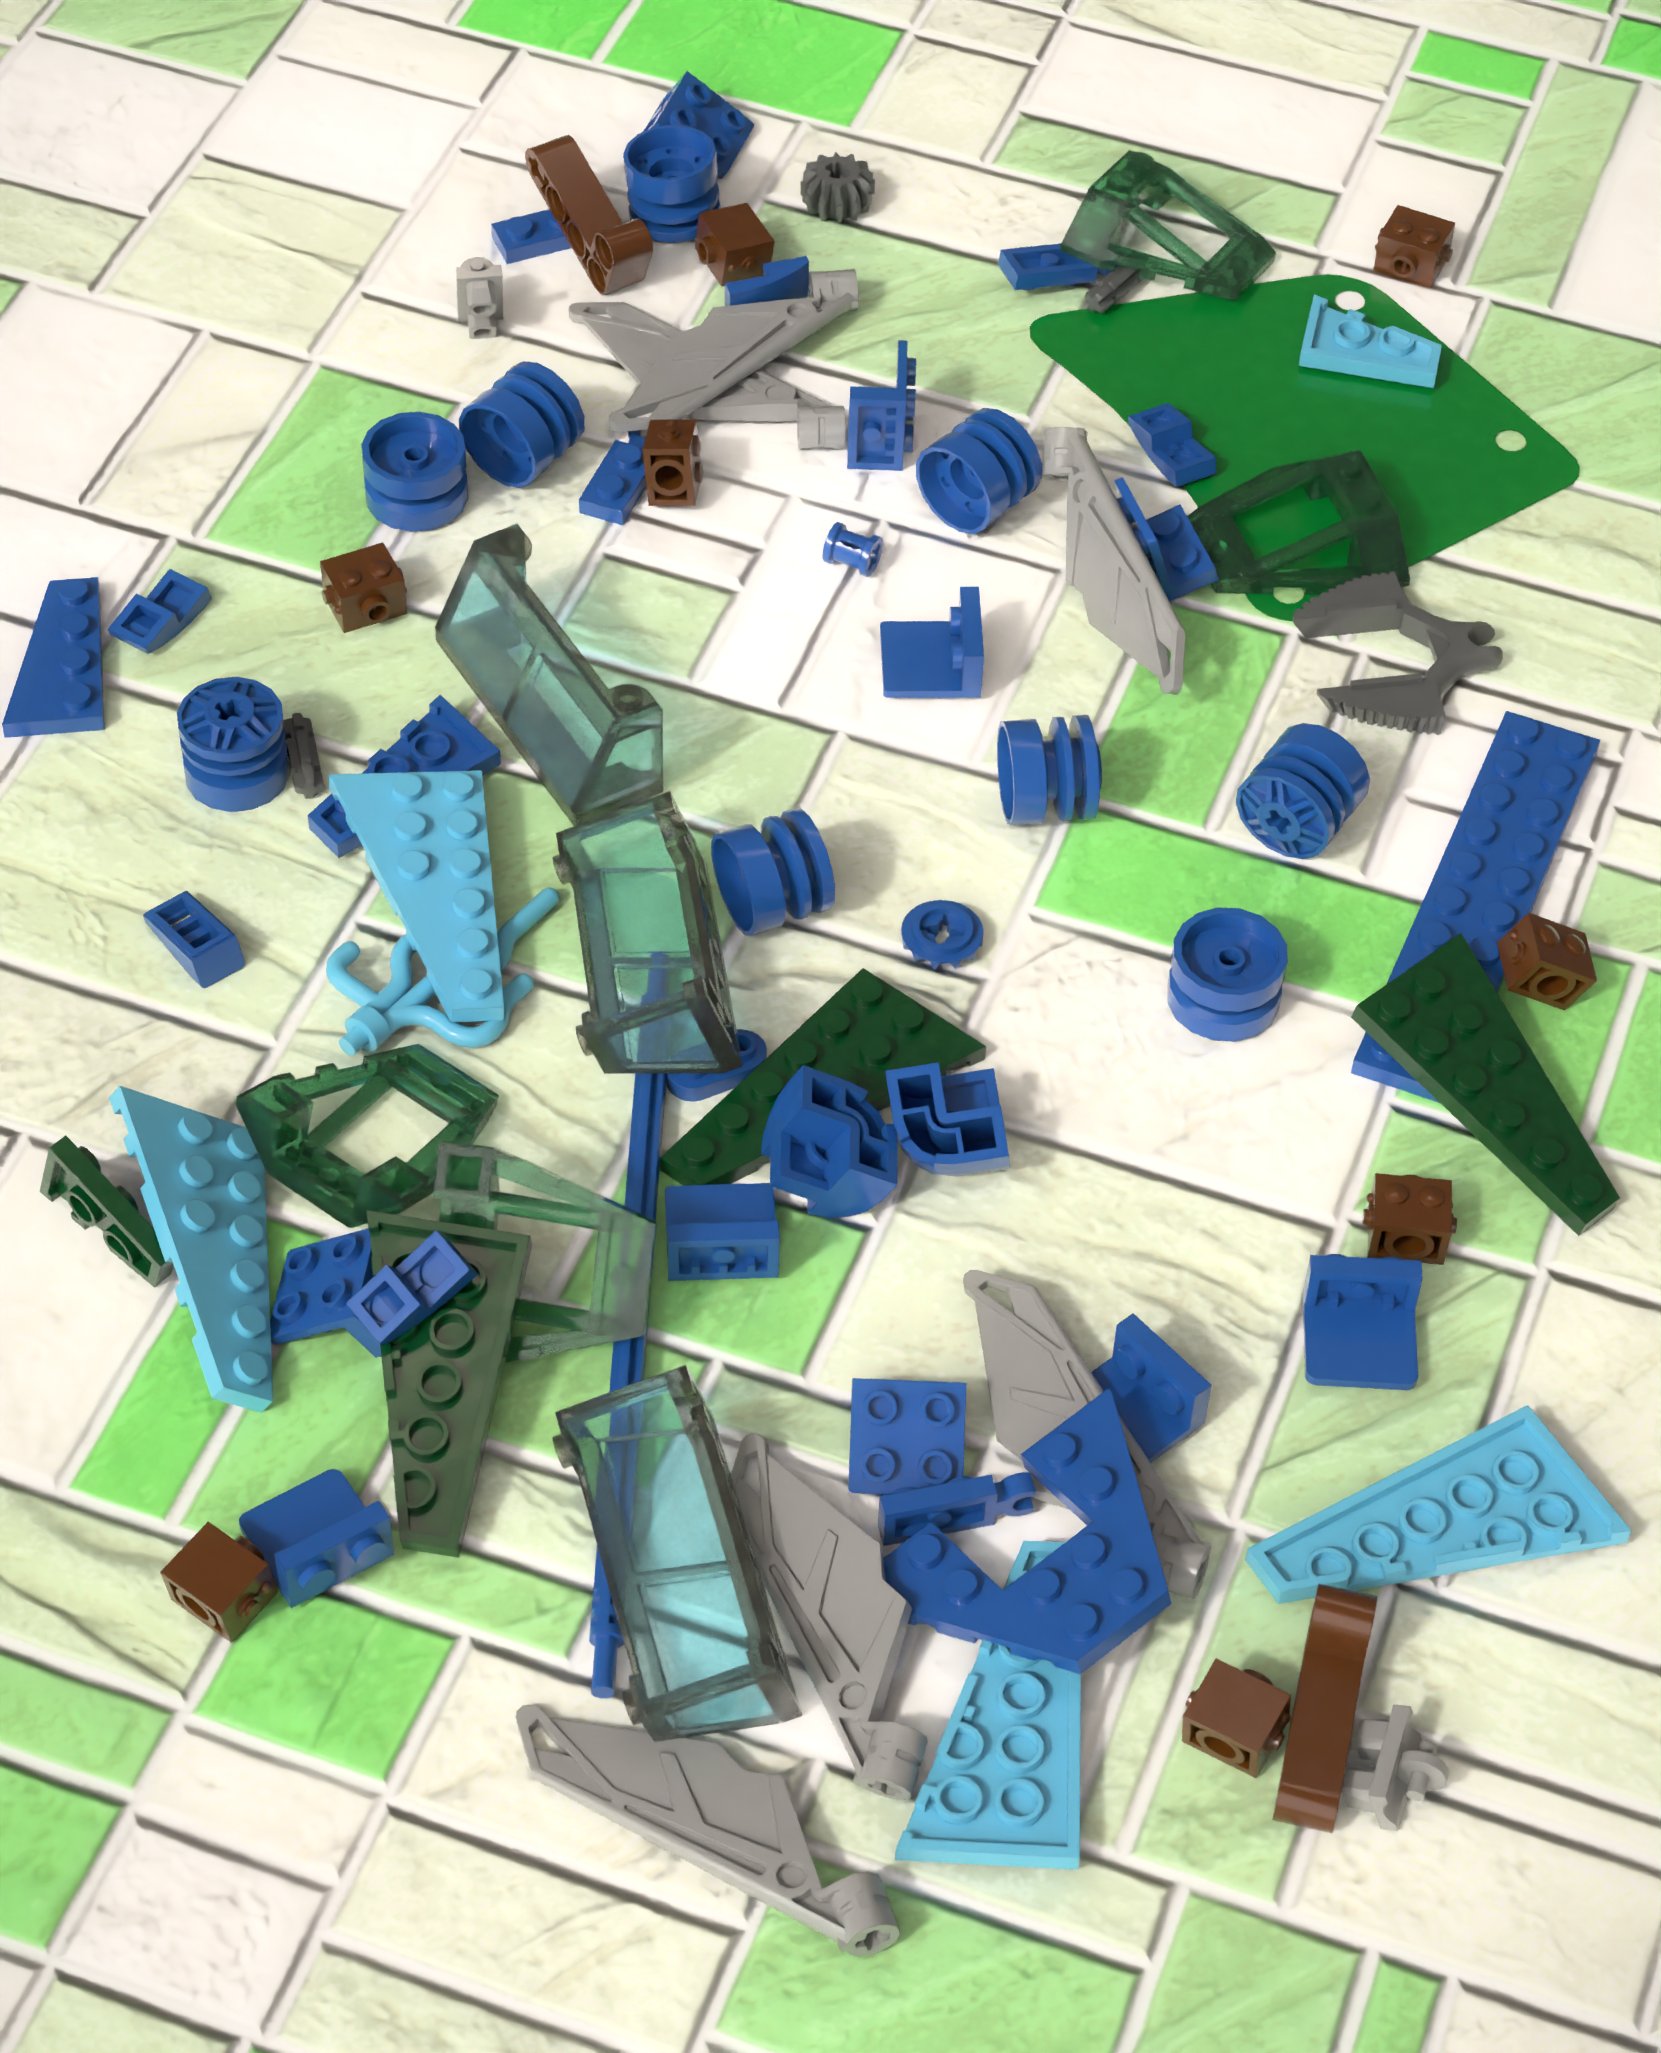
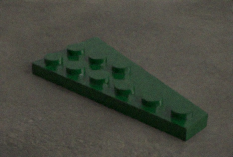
[1351,933,1620,1236]
[660,968,986,1186]
[367,1210,532,1558]

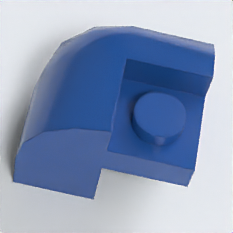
[885,1062,1010,1177]
[761,1065,898,1218]

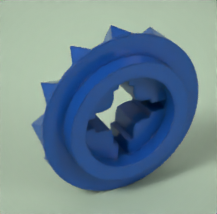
[901,900,984,970]

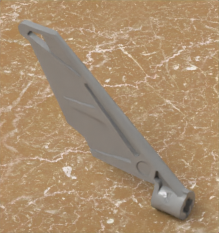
[609,269,859,432]
[568,302,846,449]
[1042,427,1185,695]
[963,1270,1211,1599]
[723,1433,928,1800]
[516,1705,900,1957]

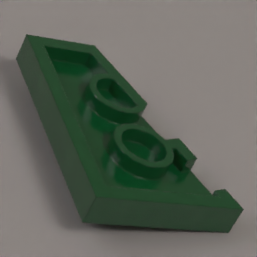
[39,1135,174,1288]

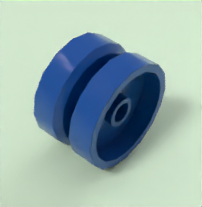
[361,412,468,532]
[1167,907,1288,1042]

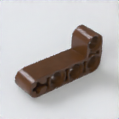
[525,135,653,295]
[1273,1583,1378,1833]

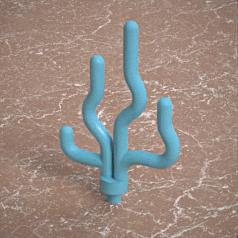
[326,887,560,1056]

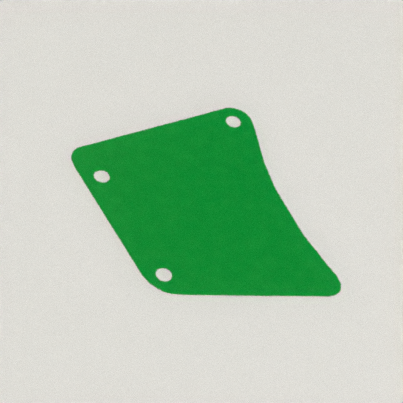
[1030,274,1579,621]

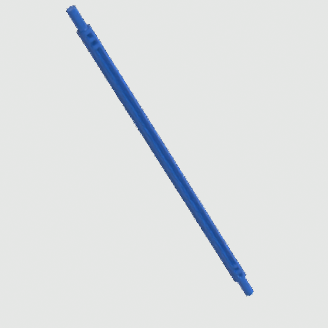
[589,957,672,1699]

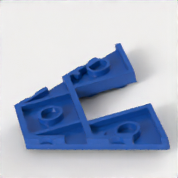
[884,1388,1172,1675]

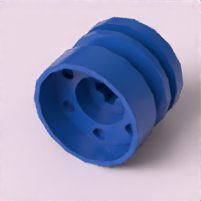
[623,125,721,243]
[459,361,585,488]
[916,408,1042,534]
[177,677,290,812]
[997,715,1102,825]
[1236,723,1370,859]
[711,808,835,936]

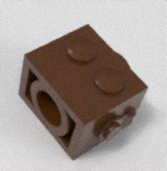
[695,203,775,286]
[1373,204,1456,288]
[642,419,704,506]
[320,542,407,633]
[1497,912,1597,1011]
[1362,1173,1457,1265]
[160,1522,279,1643]
[1182,1658,1291,1779]

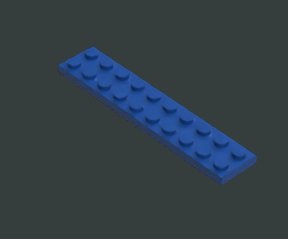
[1351,711,1600,1103]

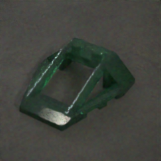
[1060,150,1276,301]
[1187,450,1410,595]
[235,1044,499,1228]
[433,1141,657,1363]

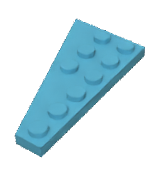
[329,771,504,1022]
[109,1086,273,1413]
[1245,1405,1632,1604]
[895,1540,1081,1870]

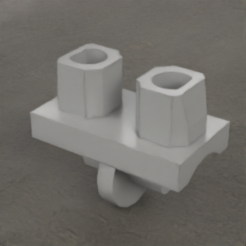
[456,257,503,339]
[1342,1704,1449,1831]

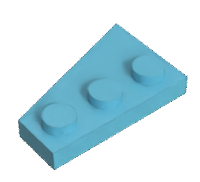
[1299,294,1442,388]

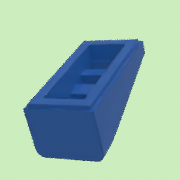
[143,891,245,988]

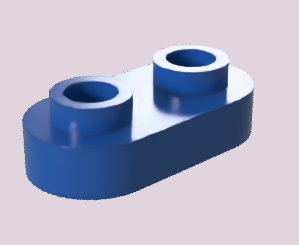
[666,1029,767,1102]

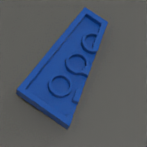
[2,577,105,738]
[308,695,501,858]

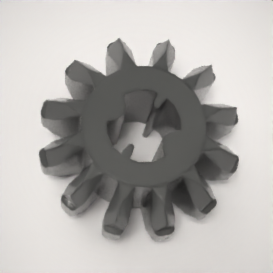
[800,151,875,224]

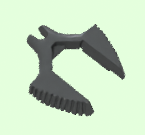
[1293,571,1503,735]

